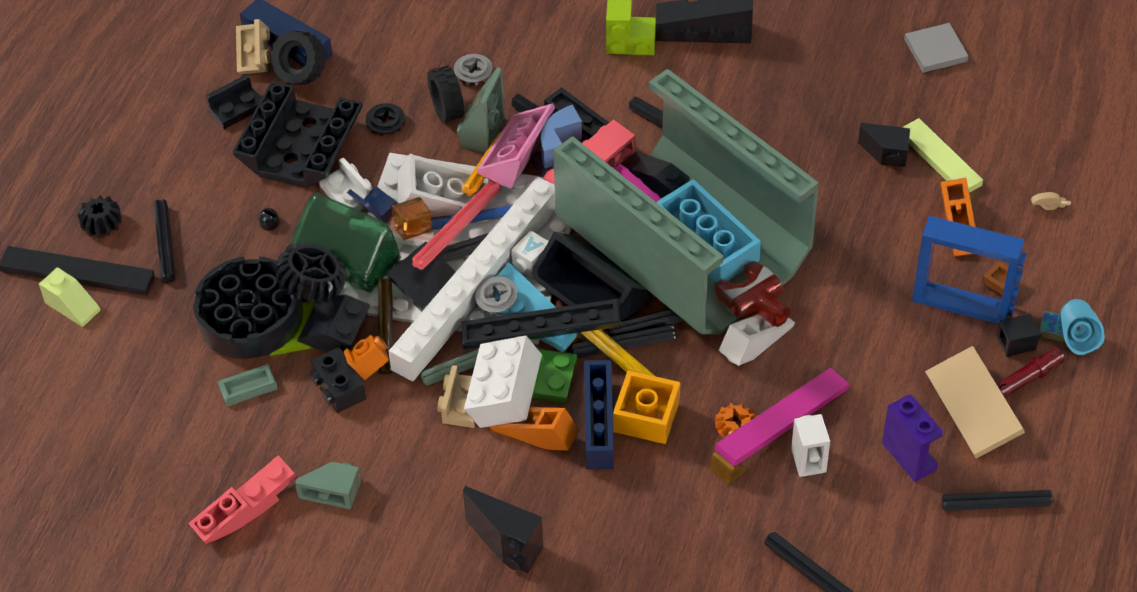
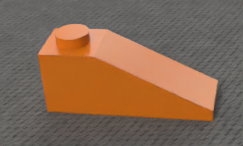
[940,178,975,257]
[490,407,580,451]

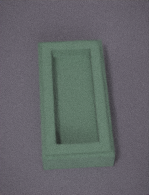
[217,364,278,407]

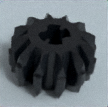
[77,195,122,239]

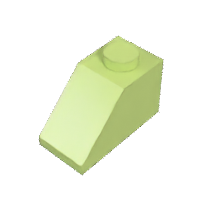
[39,267,101,327]

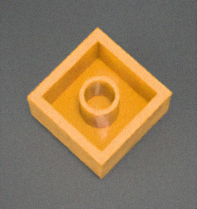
[613,370,680,444]

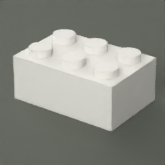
[464,336,542,428]

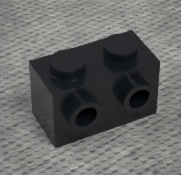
[310,347,366,413]

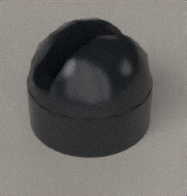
[258,208,280,230]

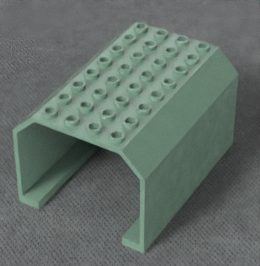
[553,69,819,335]

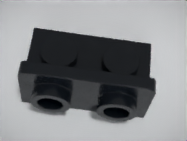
[206,75,262,129]

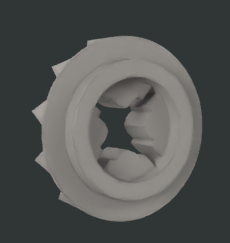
[454,54,493,86]
[475,276,518,315]

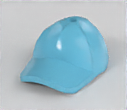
[1060,299,1105,355]

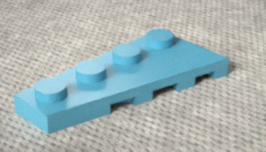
[494,263,579,353]

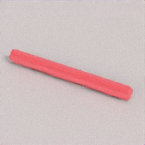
[412,180,501,270]

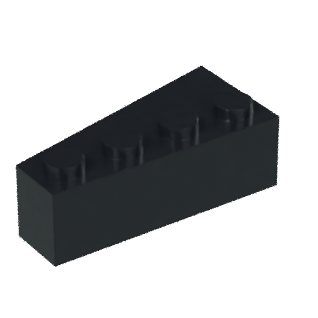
[655,0,753,44]

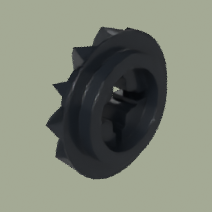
[366,103,405,136]

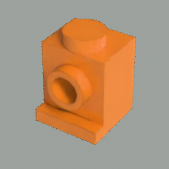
[344,335,389,380]

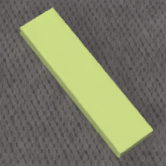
[904,118,983,193]

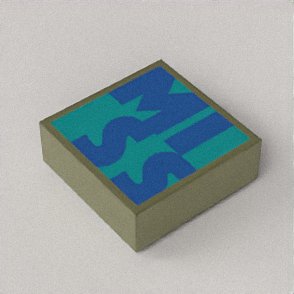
[1040,310,1064,342]

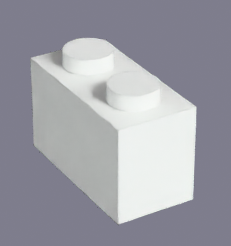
[791,414,830,477]

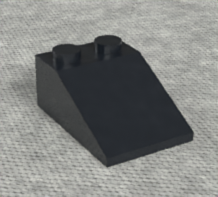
[463,486,543,573]

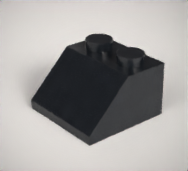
[297,294,370,353]

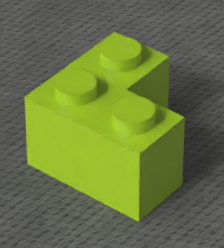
[606,0,656,55]

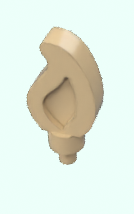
[1031,192,1071,210]

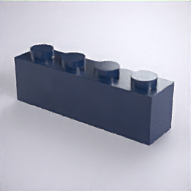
[240,0,333,67]
[584,360,614,469]

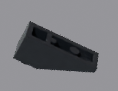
[620,152,690,199]

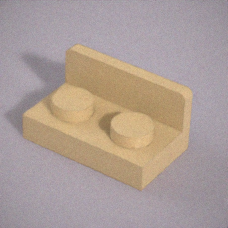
[438,365,476,428]

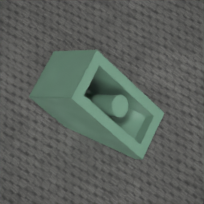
[295,462,361,510]

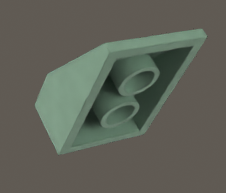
[457,67,505,153]

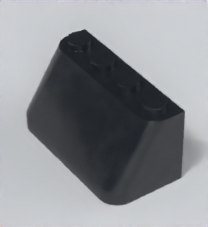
[533,232,653,321]

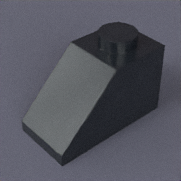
[858,123,910,167]

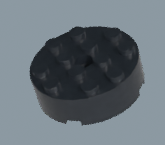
[193,256,303,359]

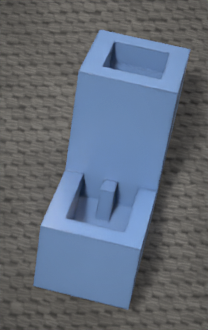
[541,105,582,169]

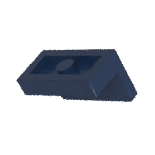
[347,186,402,226]

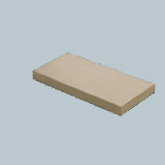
[925,346,1025,459]

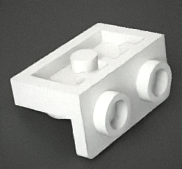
[319,158,373,217]

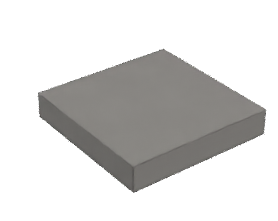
[904,23,968,73]

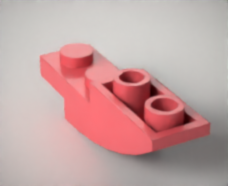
[188,455,298,544]

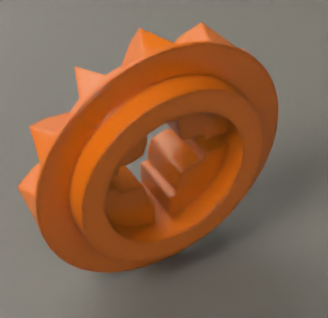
[715,403,758,438]

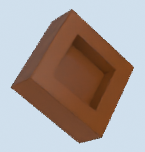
[982,261,1008,295]

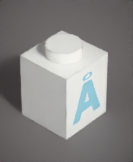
[511,231,548,278]

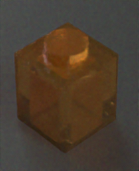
[390,197,432,240]

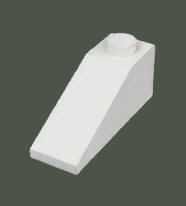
[719,308,795,366]

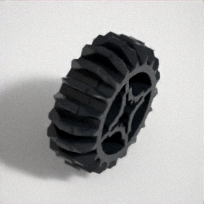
[275,242,347,304]

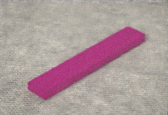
[715,368,849,467]

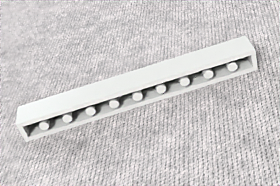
[389,177,555,381]

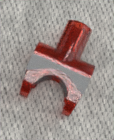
[714,261,790,327]

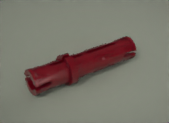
[996,347,1065,398]

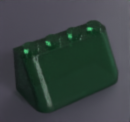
[288,193,402,293]

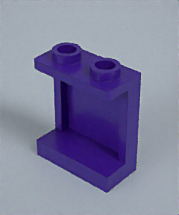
[882,394,943,482]

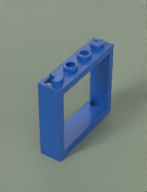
[912,216,1027,324]

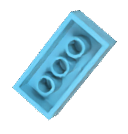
[657,179,761,286]

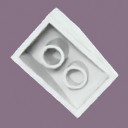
[397,154,480,217]

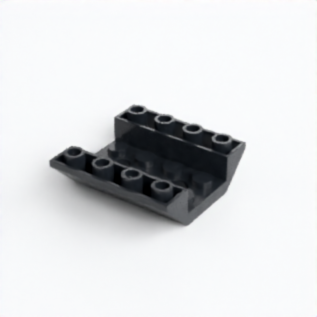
[233,81,363,188]

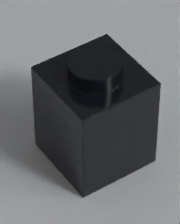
[997,314,1041,357]

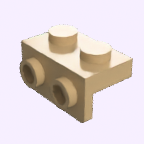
[236,19,271,75]

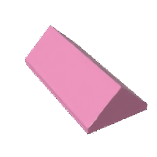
[477,103,555,189]

